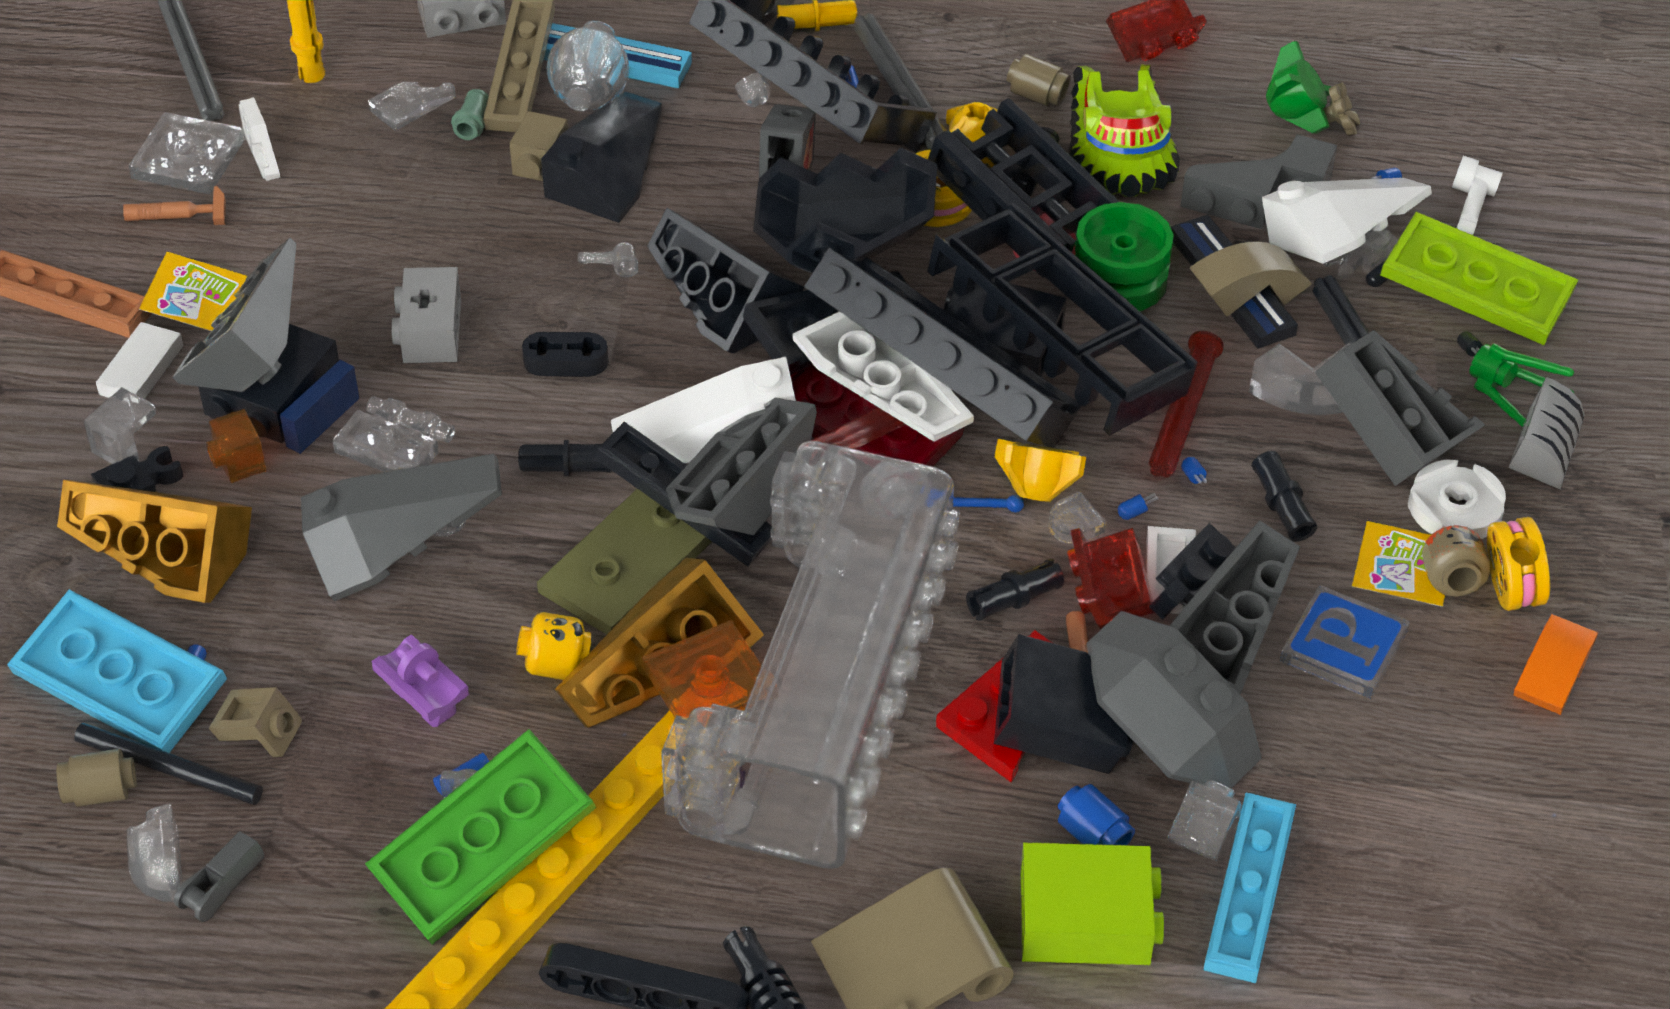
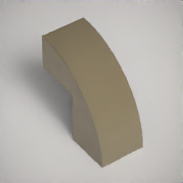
[1190,242,1312,317]

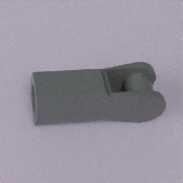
[174,831,264,922]

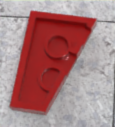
[936,630,1053,783]

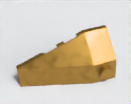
[57,480,252,603]
[555,558,764,728]

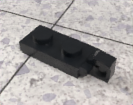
[1148,523,1236,620]

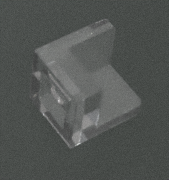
[84,387,156,464]

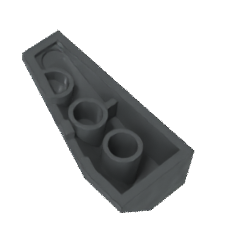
[172,238,296,392]
[301,454,502,601]

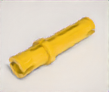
[287,0,325,83]

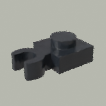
[91,446,184,492]

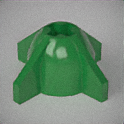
[1266,40,1331,134]

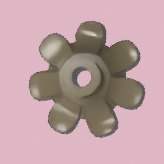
[1323,82,1360,136]

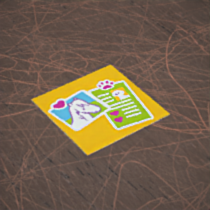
[139,252,247,331]
[1352,521,1445,607]

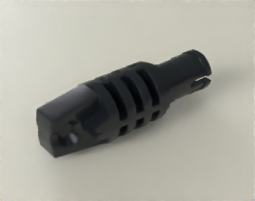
[723,926,807,1009]

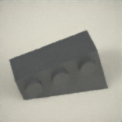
[1315,330,1485,486]

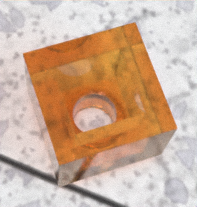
[206,409,266,483]

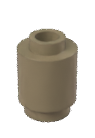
[1006,54,1071,106]
[56,748,137,807]

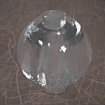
[547,21,629,111]

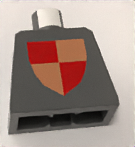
[759,104,816,178]

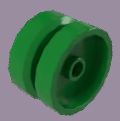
[1075,202,1174,311]

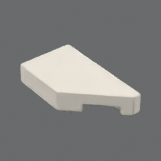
[238,98,280,181]

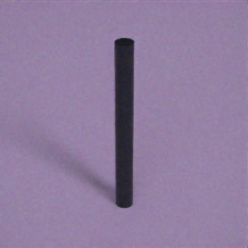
[74,723,263,805]

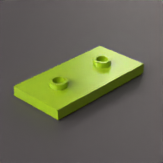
[1380,212,1578,345]

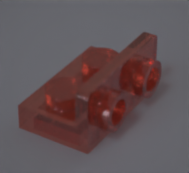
[1067,528,1154,630]

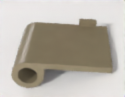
[811,868,1014,1009]

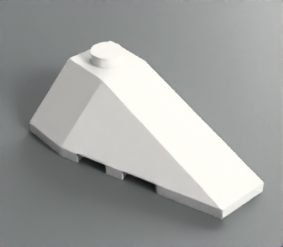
[1262,178,1432,264]

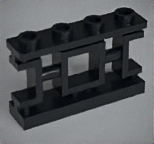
[927,98,1119,278]

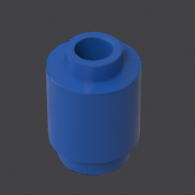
[1058,784,1135,845]

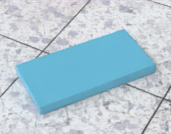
[7,589,227,753]

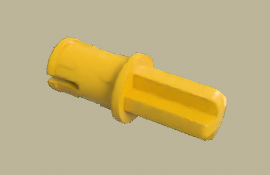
[777,0,858,31]

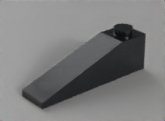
[541,91,662,223]
[647,208,804,354]

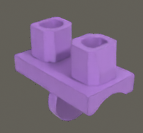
[372,634,469,727]

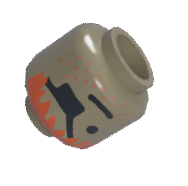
[1422,525,1490,597]

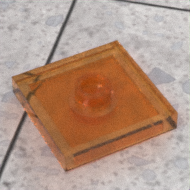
[642,620,778,738]

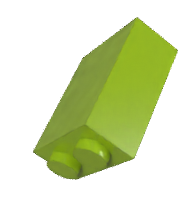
[1020,843,1164,965]

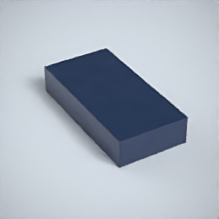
[280,360,360,454]

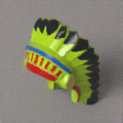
[1068,64,1180,197]

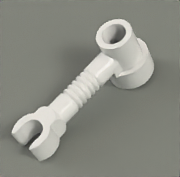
[1452,155,1503,235]

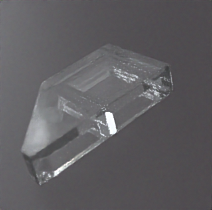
[368,81,456,131]

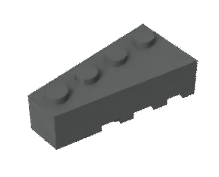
[1169,520,1300,694]

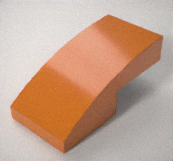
[1514,614,1598,715]

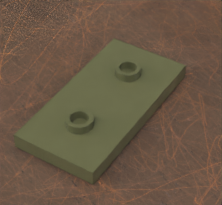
[537,489,712,635]

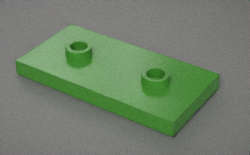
[365,729,597,945]

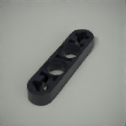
[539,943,749,1009]

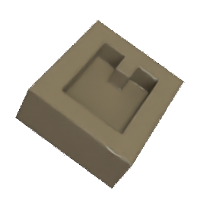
[209,687,302,757]

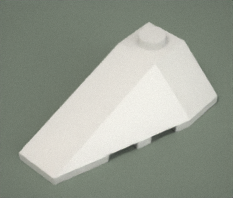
[793,312,974,442]
[611,357,809,464]

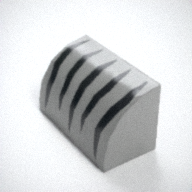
[1508,377,1585,490]

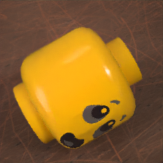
[516,612,591,680]

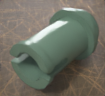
[451,89,489,140]

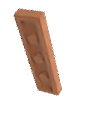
[0,250,152,338]

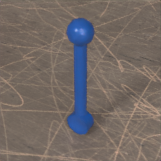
[926,491,1024,513]

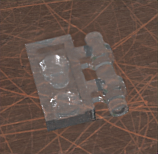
[333,396,455,472]

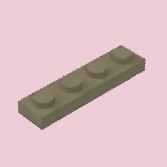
[483,0,555,132]

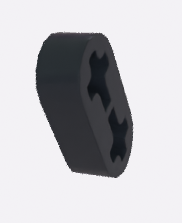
[522,332,609,377]

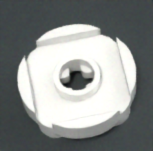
[1408,460,1506,539]

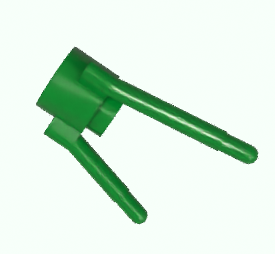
[1469,343,1574,427]

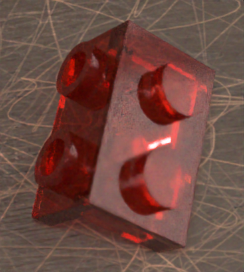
[1106,0,1207,62]

